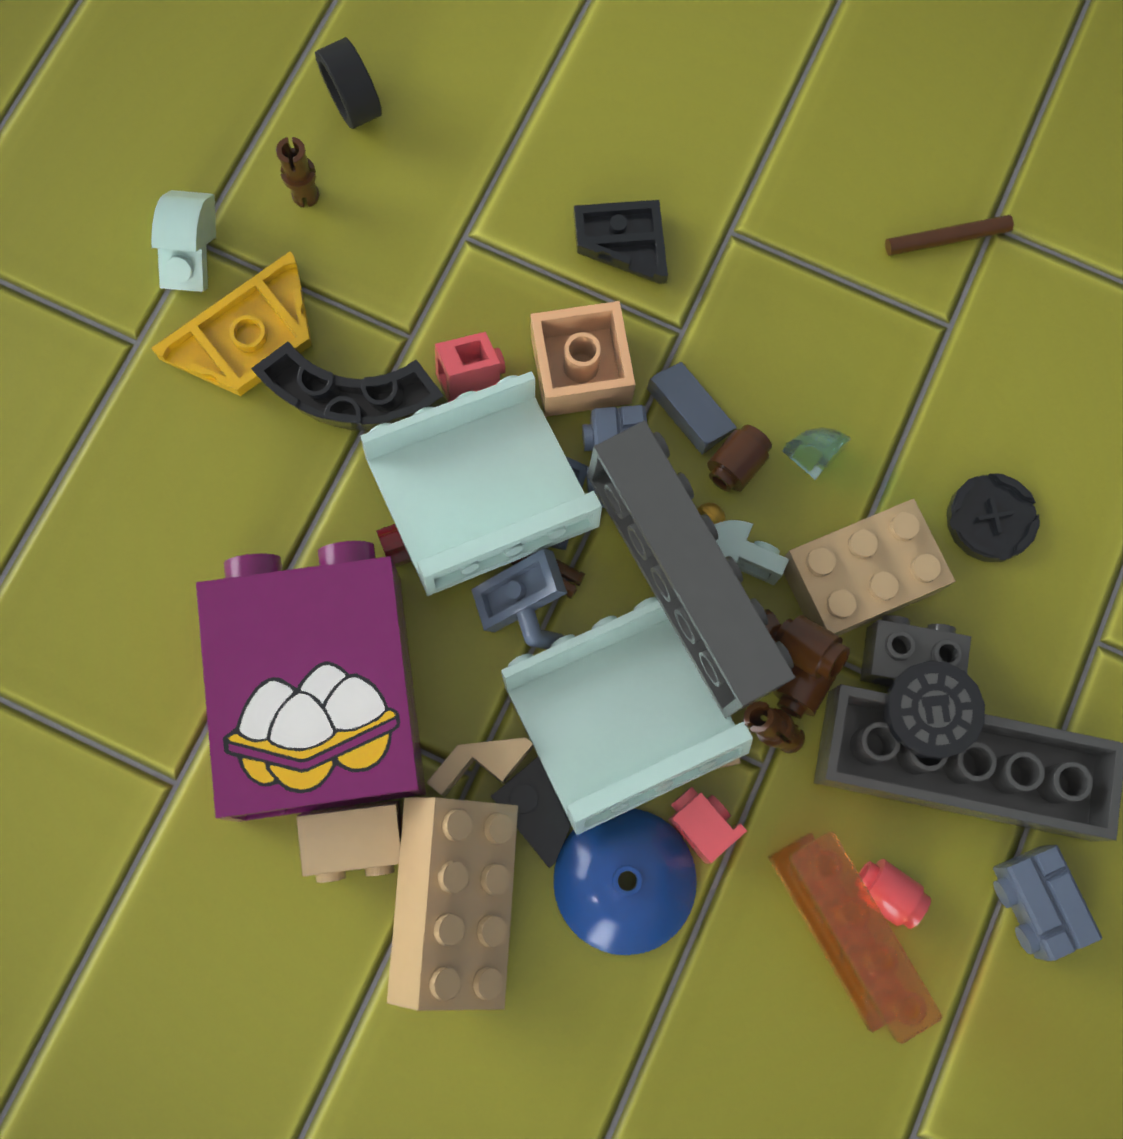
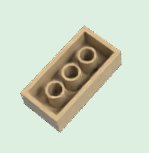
[387,798,518,1011]

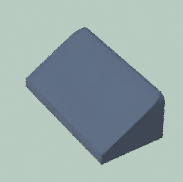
[647,362,737,455]

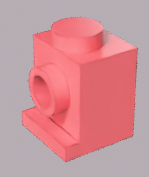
[435,332,505,402]
[667,787,747,864]

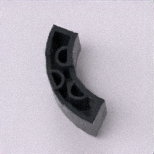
[251,341,448,431]

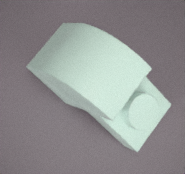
[151,190,216,292]
[715,520,789,585]

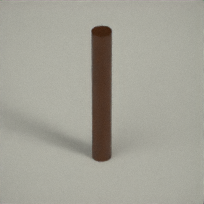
[885,215,1014,256]

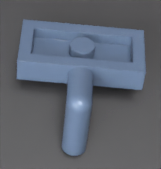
[471,549,567,649]

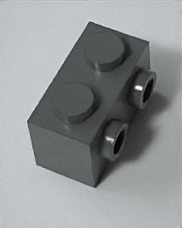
[860,615,971,686]

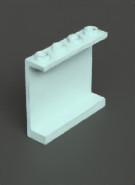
[360,371,602,596]
[501,597,753,836]

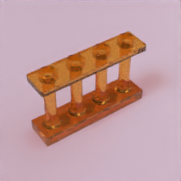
[768,832,942,1044]

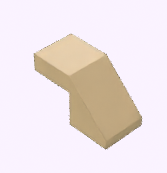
[427,738,533,797]

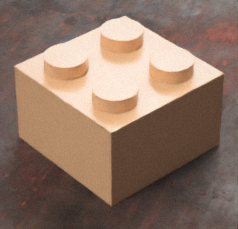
[531,301,636,417]

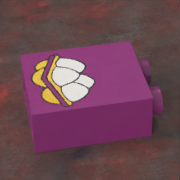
[196,541,426,822]

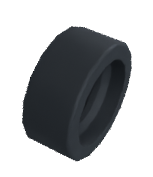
[315,37,382,129]

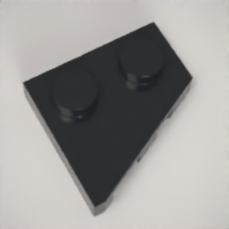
[573,200,668,284]
[491,757,571,868]

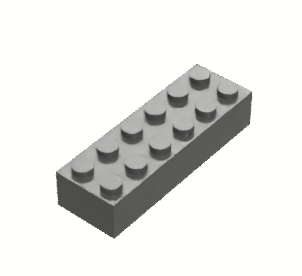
[587,420,795,719]
[814,684,1123,841]

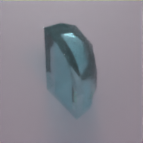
[782,427,852,480]

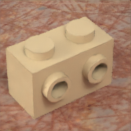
[297,800,401,883]

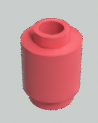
[854,859,931,929]

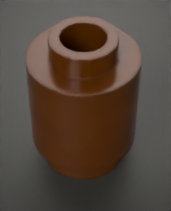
[707,425,772,492]
[775,615,850,681]
[773,665,836,719]

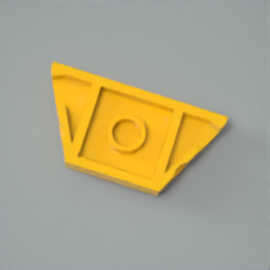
[151,251,312,396]

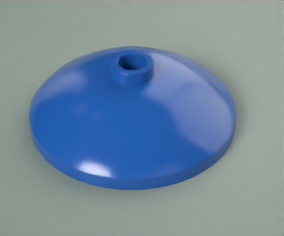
[553,809,697,955]

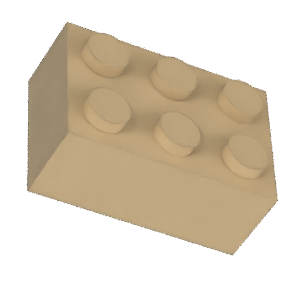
[784,498,956,636]

